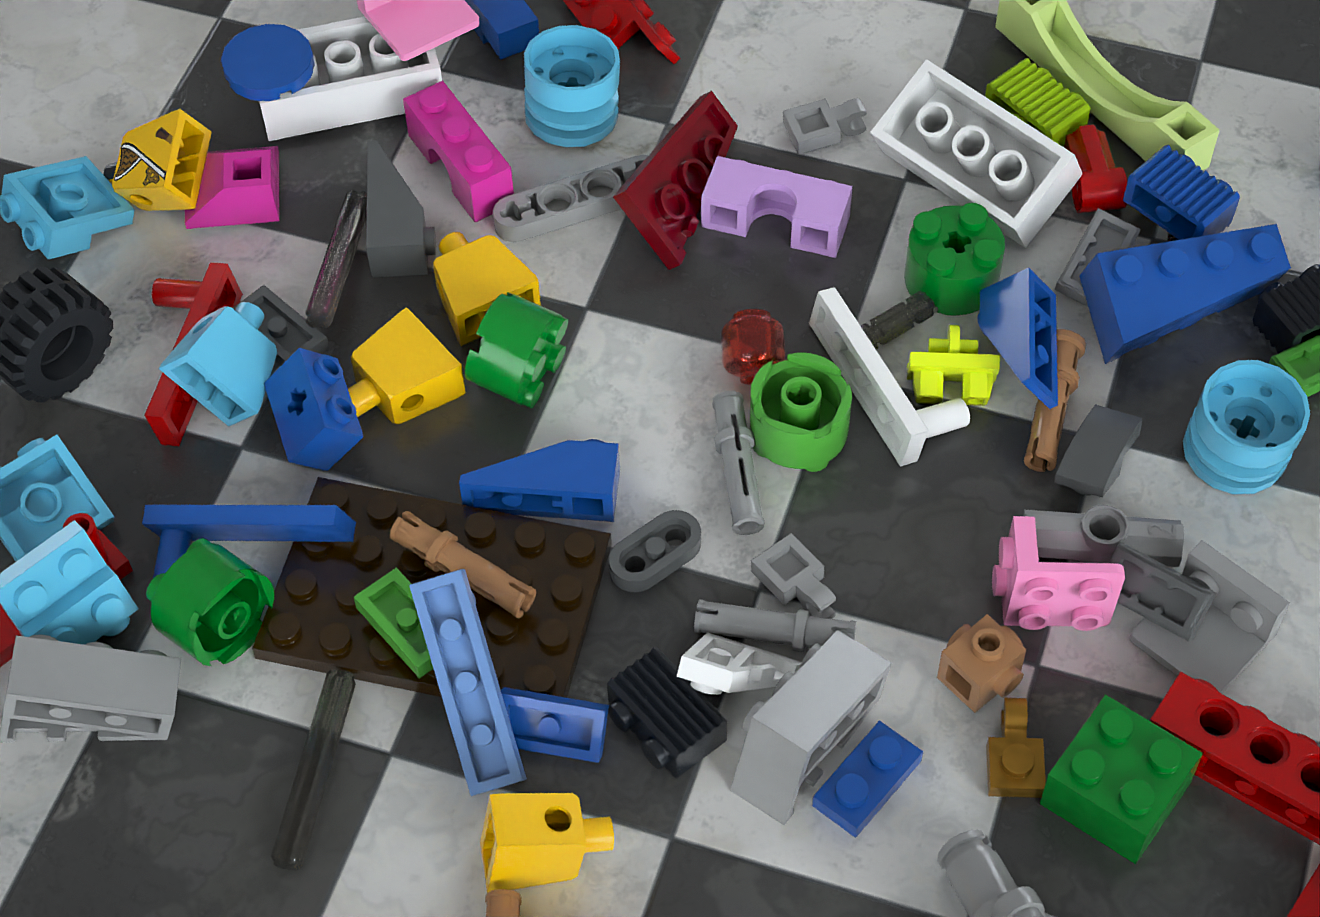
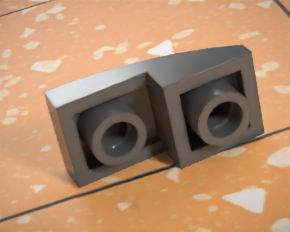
[1054,404,1143,498]

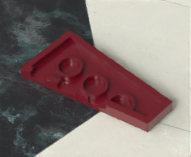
[613,90,738,270]

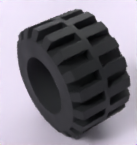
[0,267,113,403]

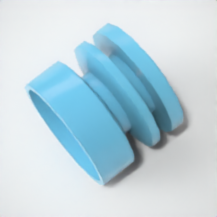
[524,25,620,147]
[1183,360,1310,494]

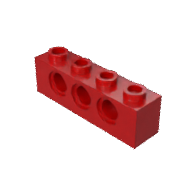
[1150,671,1320,845]

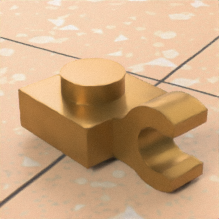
[986,698,1046,798]

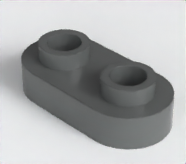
[609,510,701,592]

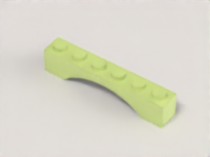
[995,0,1220,171]

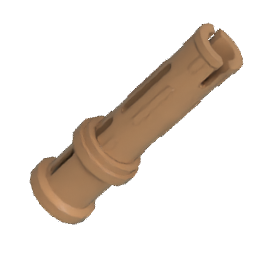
[1024,329,1086,472]

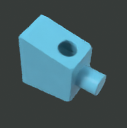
[159,302,277,426]

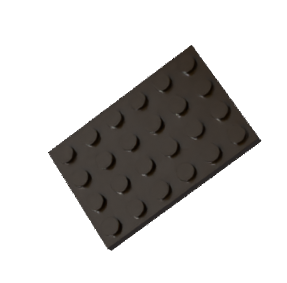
[252,477,612,698]

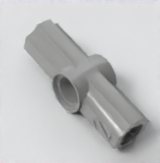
[1023,505,1184,567]

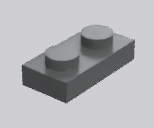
[233,285,330,366]

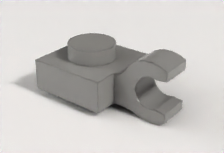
[783,98,866,155]
[751,533,836,619]

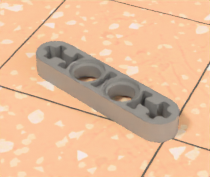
[493,155,649,242]

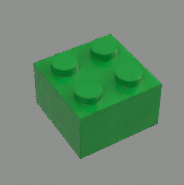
[1040,694,1203,864]

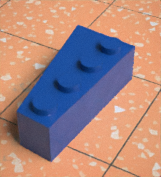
[1079,224,1291,364]

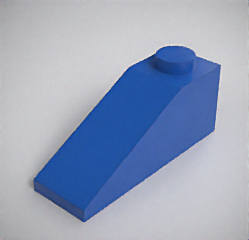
[977,267,1058,409]
[459,439,620,522]

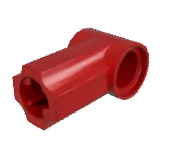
[1064,125,1128,213]

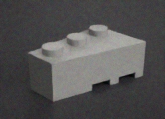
[730,630,892,825]
[0,635,181,742]

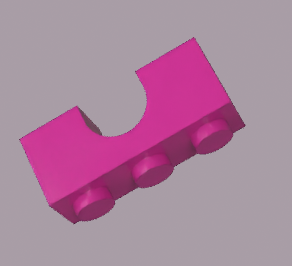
[403,80,514,223]

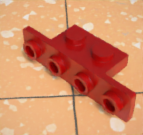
[563,0,681,64]

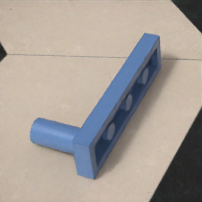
[409,569,527,796]

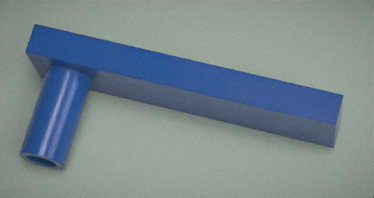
[142,505,356,578]

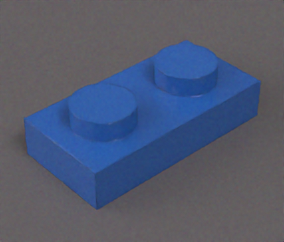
[501,687,609,763]
[812,720,923,838]

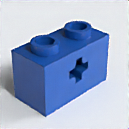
[264,348,364,471]

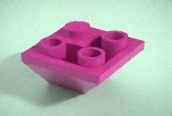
[185,146,279,229]

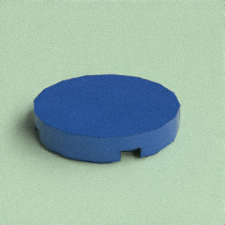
[221,24,315,101]

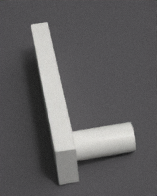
[809,287,970,467]

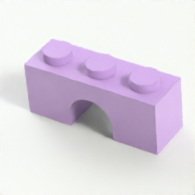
[701,156,852,258]

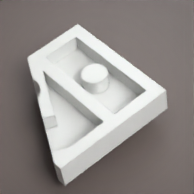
[677,632,802,695]

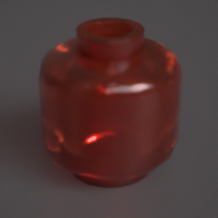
[721,309,786,385]

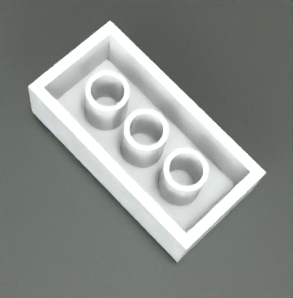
[260,16,442,141]
[870,59,1083,248]

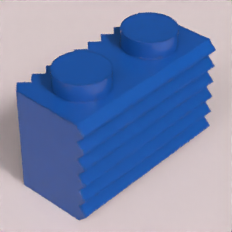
[1123,145,1240,240]

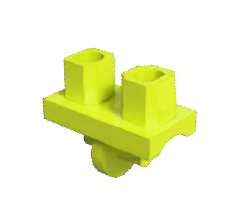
[907,325,1000,406]

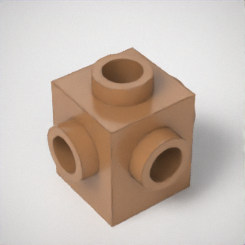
[937,614,1026,713]

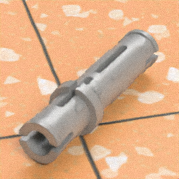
[712,391,765,535]
[694,599,856,652]

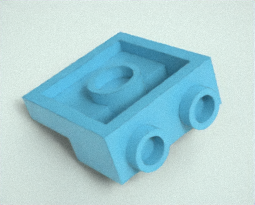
[0,156,135,260]
[0,435,114,561]
[0,520,139,645]

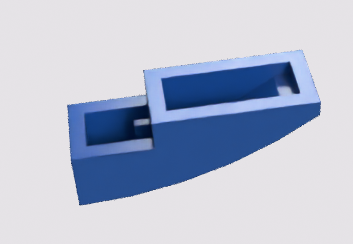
[465,0,539,60]

